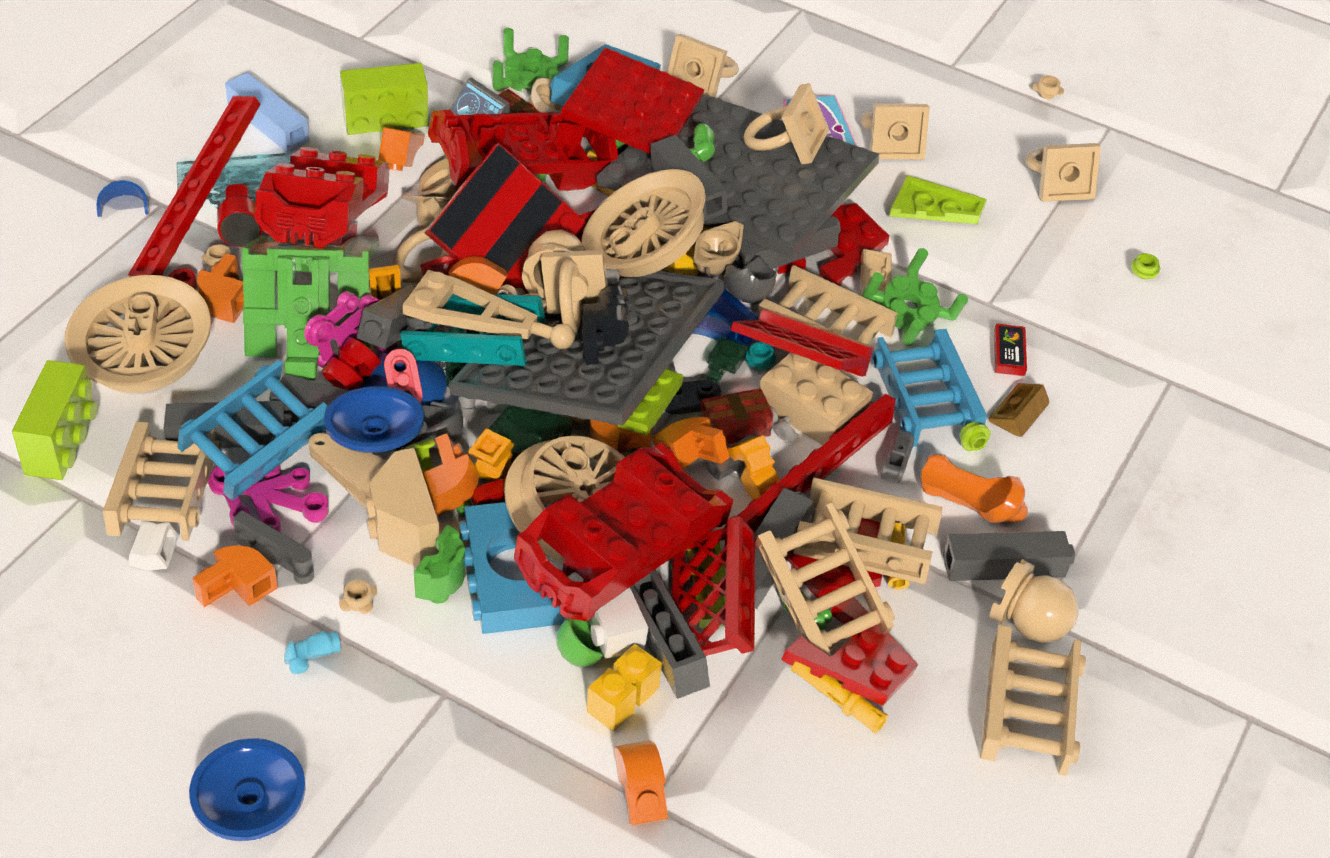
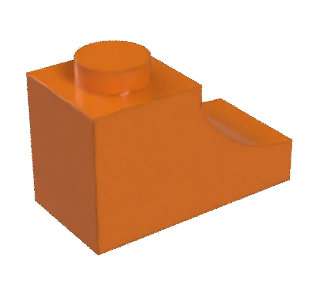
[378,128,425,171]

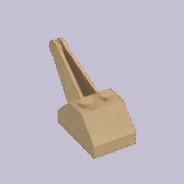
[308,433,439,568]

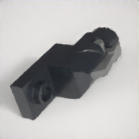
[582,285,637,365]

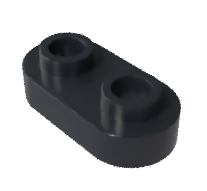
[664,380,721,414]

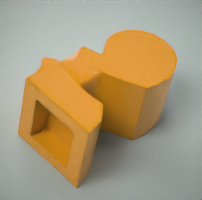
[468,428,514,482]
[727,435,780,499]

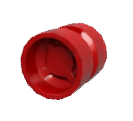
[321,337,381,391]

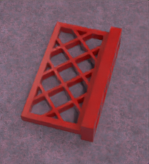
[731,309,874,377]
[672,516,755,656]

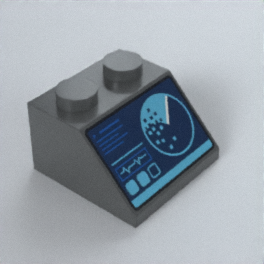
[450,77,510,115]

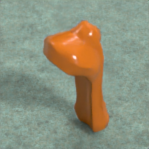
[921,454,1028,523]

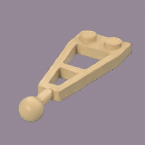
[403,270,575,349]

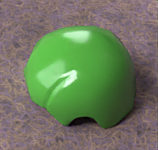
[556,619,604,667]

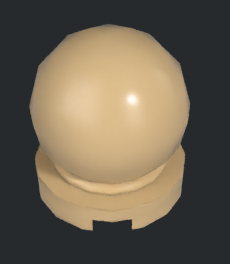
[522,229,585,300]
[990,559,1079,643]

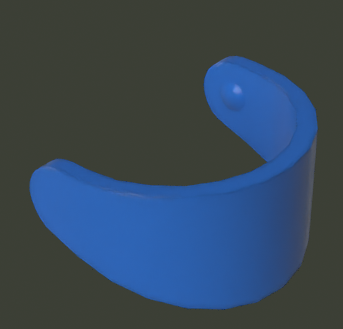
[96,181,149,217]

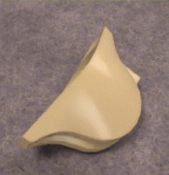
[693,221,744,278]

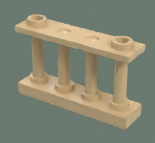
[757,265,898,345]
[103,422,221,541]
[794,478,943,584]
[755,502,895,656]
[980,625,1086,776]

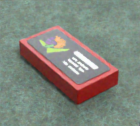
[994,324,1027,376]

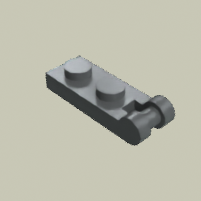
[233,510,314,584]

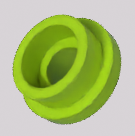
[1131,253,1160,279]
[959,422,991,451]

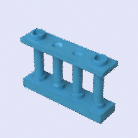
[871,329,987,447]
[177,359,328,501]

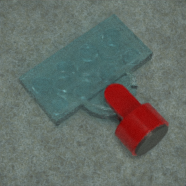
[177,152,292,247]

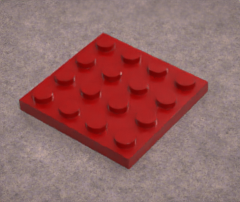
[561,47,705,155]

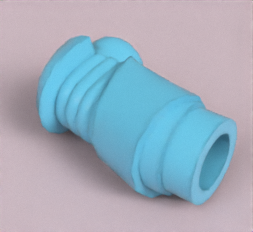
[284,630,341,674]

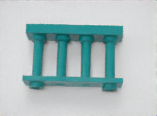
[400,294,546,366]

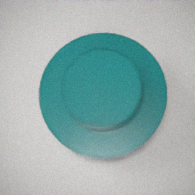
[745,342,776,370]

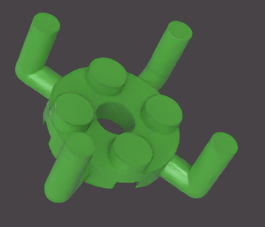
[493,28,569,92]
[862,248,968,346]

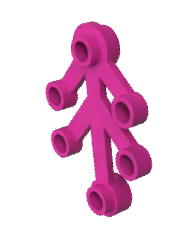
[304,291,398,368]
[208,465,329,532]

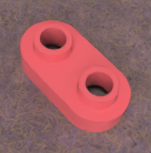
[384,349,422,404]

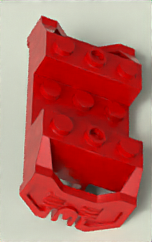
[428,110,618,191]
[255,147,390,248]
[514,443,733,621]

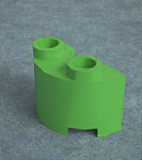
[414,524,466,604]

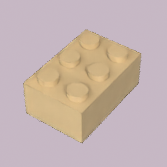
[757,353,873,445]

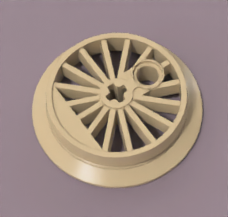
[581,169,706,277]
[64,275,211,393]
[504,436,625,564]

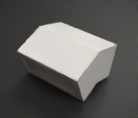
[128,520,179,571]

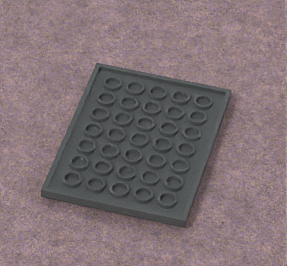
[597,94,879,258]
[449,271,724,425]

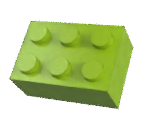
[340,63,429,135]
[12,360,97,481]

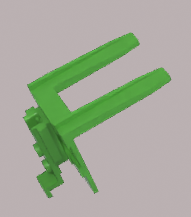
[242,234,379,380]

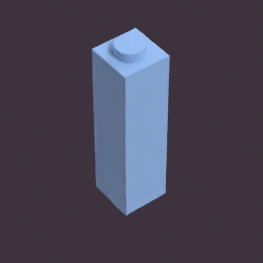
[225,72,309,153]

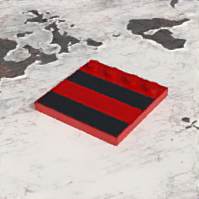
[424,142,586,294]

